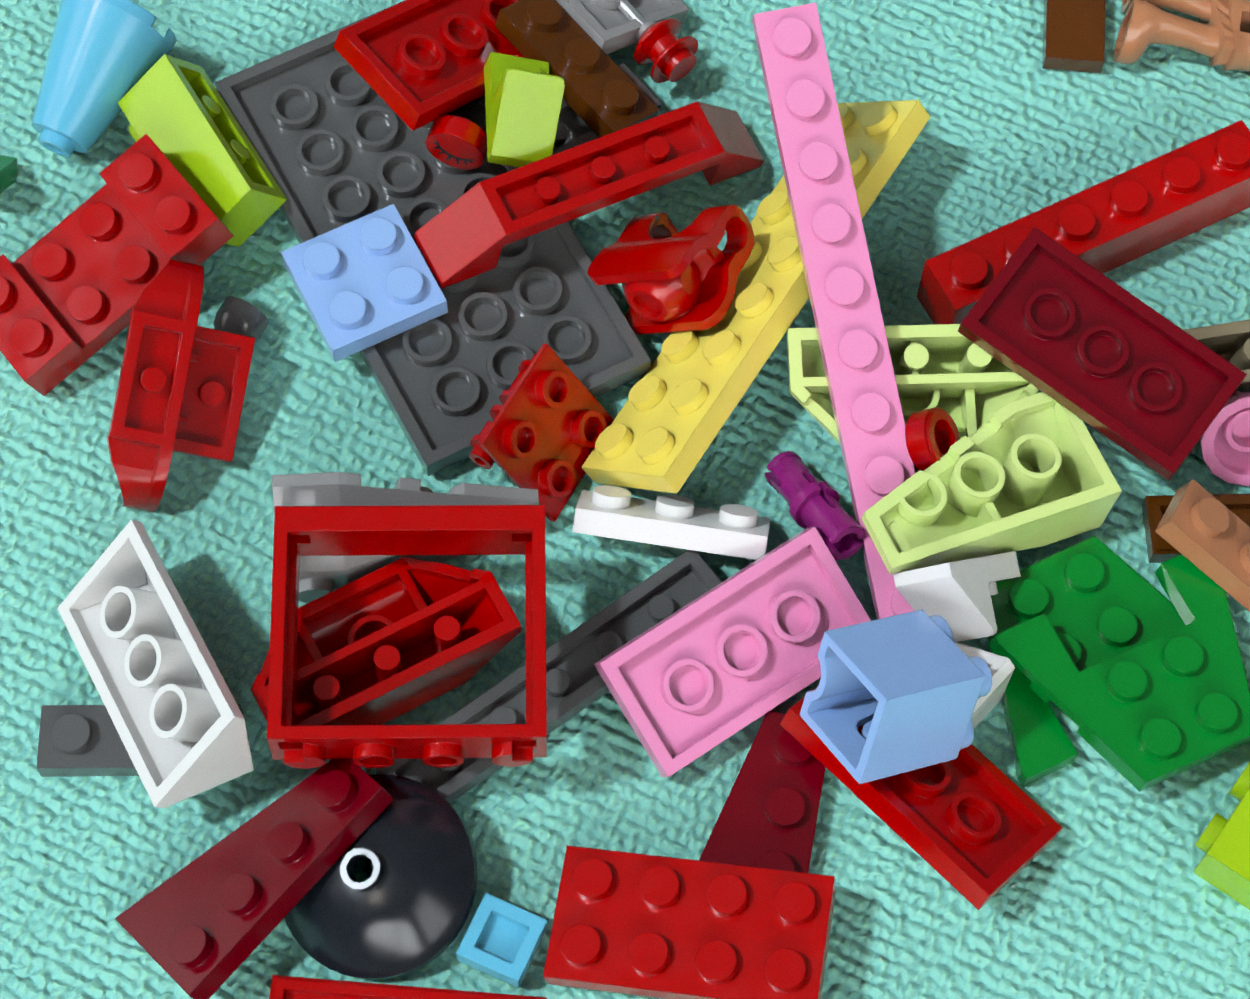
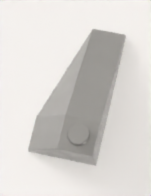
[272,472,539,603]

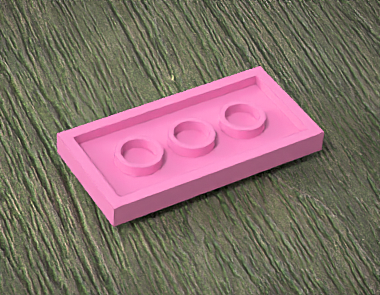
[594,526,871,777]

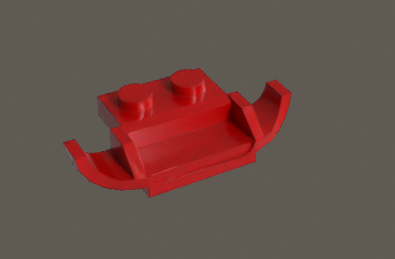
[106,259,255,512]

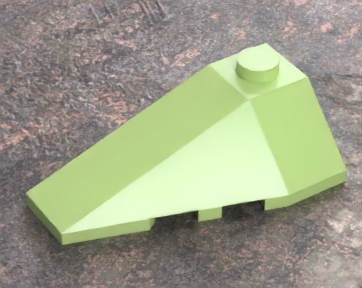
[861,392,1122,574]

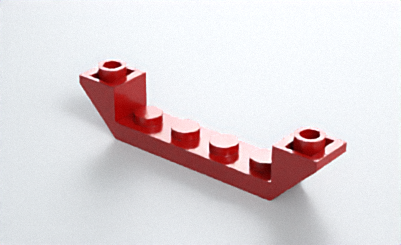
[414,101,764,289]

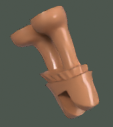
[1113,0,1250,72]

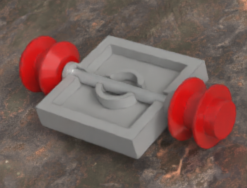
[556,0,698,83]

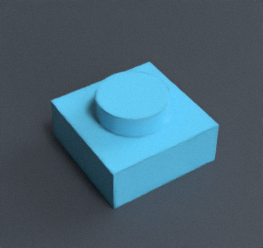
[456,892,548,988]

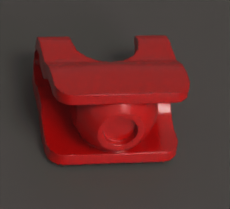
[587,204,754,335]

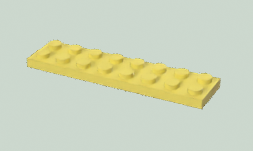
[581,100,931,494]

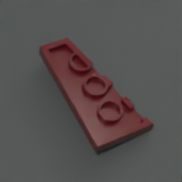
[699,711,825,873]
[115,759,394,999]

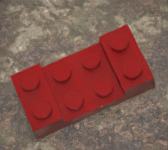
[0,134,234,396]

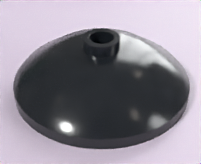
[284,774,478,980]

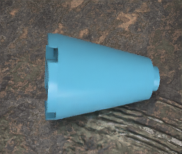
[32,0,177,158]

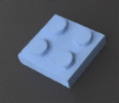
[281,204,448,362]

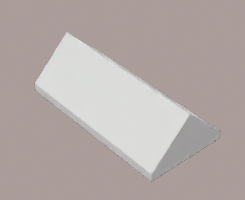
[57,520,254,808]

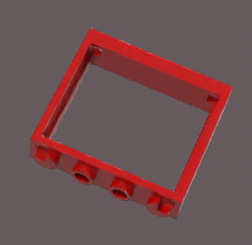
[267,505,547,769]

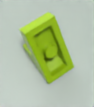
[484,52,565,167]

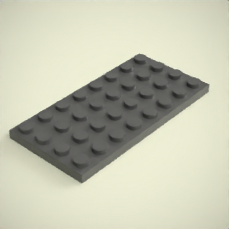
[215,1,651,476]

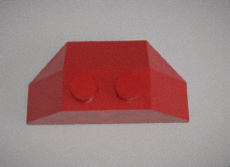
[251,557,522,726]

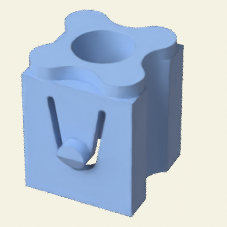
[800,609,992,784]

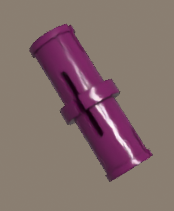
[765,451,866,560]

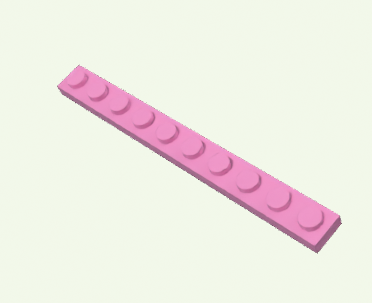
[752,2,915,619]

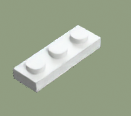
[572,485,770,560]

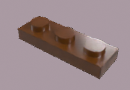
[495,0,659,138]

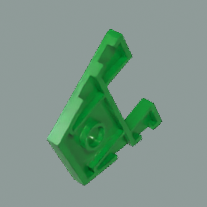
[988,536,1247,787]
[989,554,1250,792]

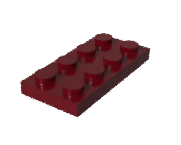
[957,227,1247,481]

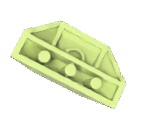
[787,324,1040,444]

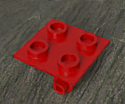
[469,343,614,522]

